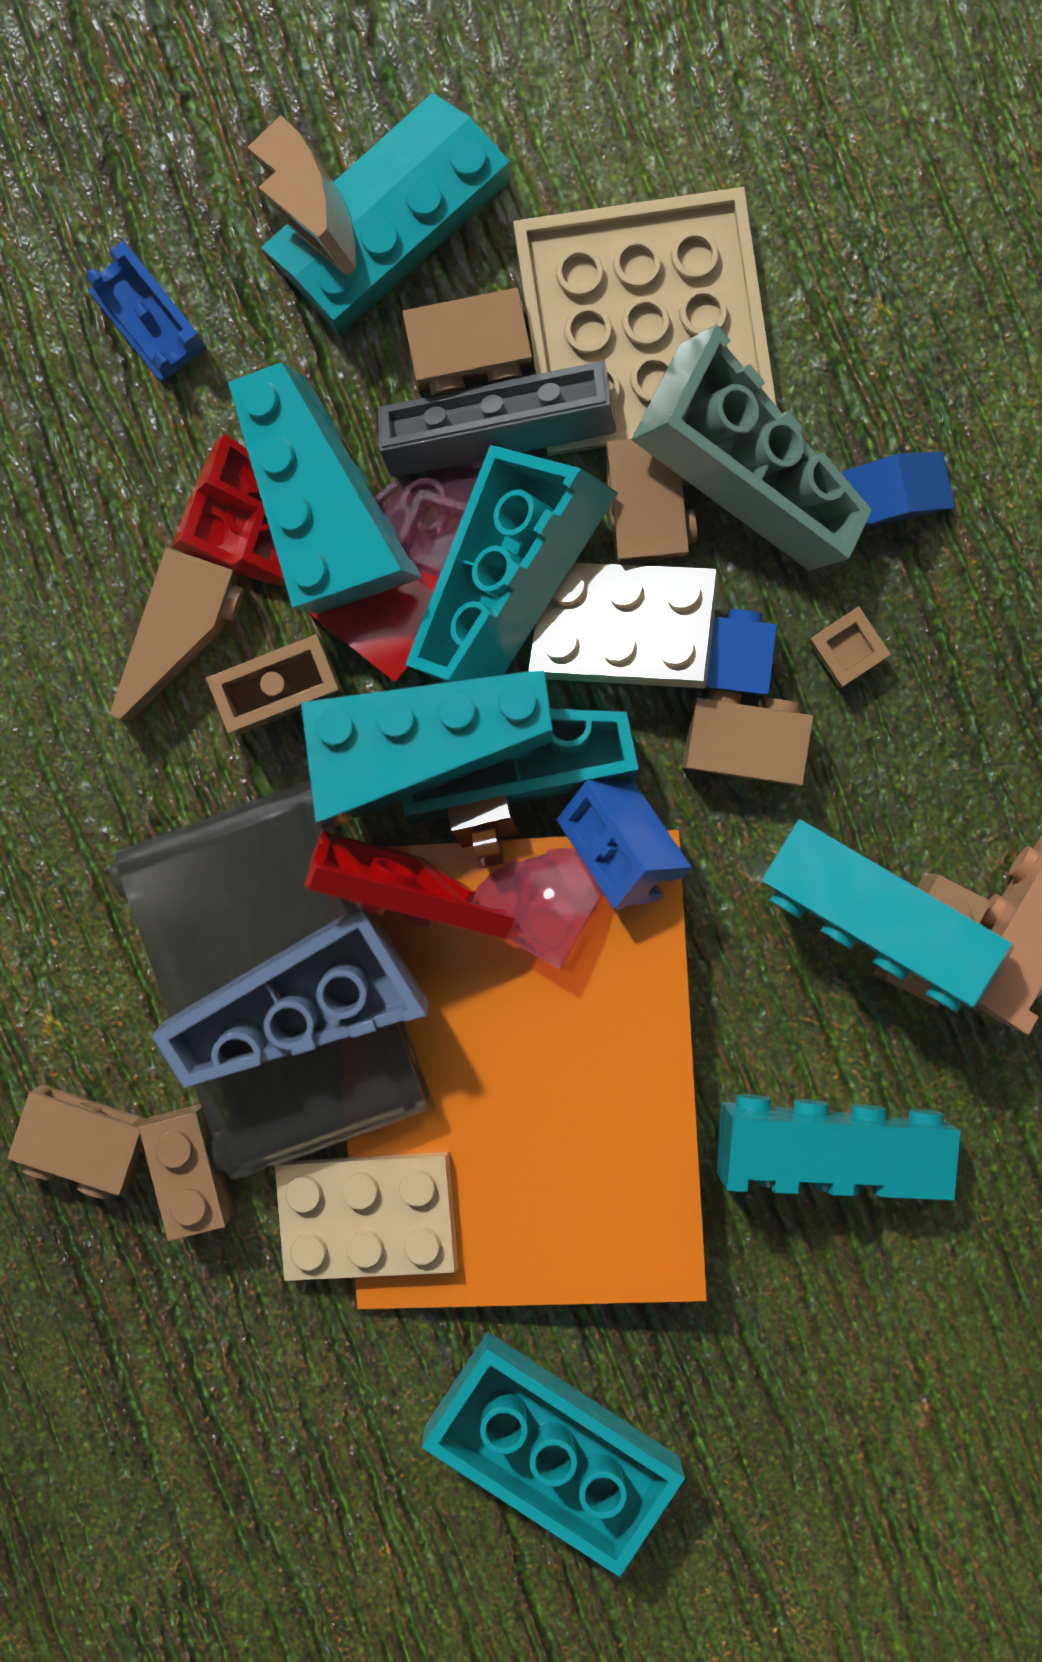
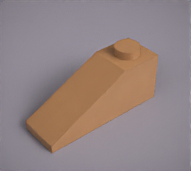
[109,548,244,721]

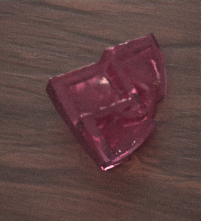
[374,461,484,577]
[471,848,604,969]

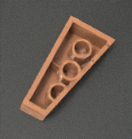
[978,821,1042,1035]

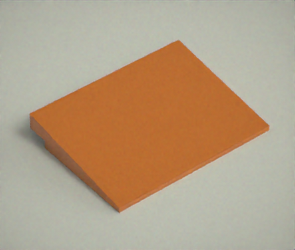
[332,830,707,1309]

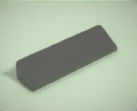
[378,360,617,477]

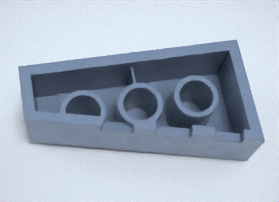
[151,907,429,1088]

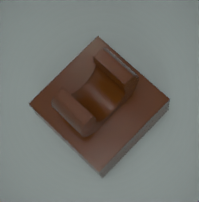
[447,795,519,868]

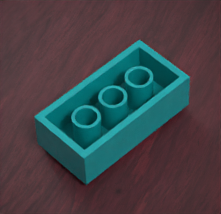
[422,1331,685,1577]

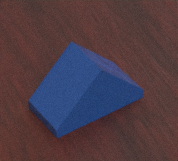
[841,452,955,528]

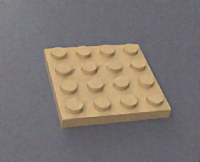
[513,187,776,456]

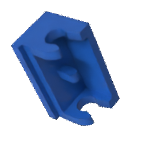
[86,240,207,383]
[557,779,692,910]

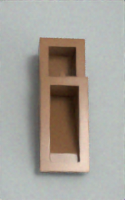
[247,115,356,277]

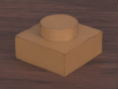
[807,606,891,688]

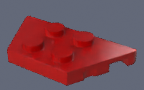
[304,831,515,939]

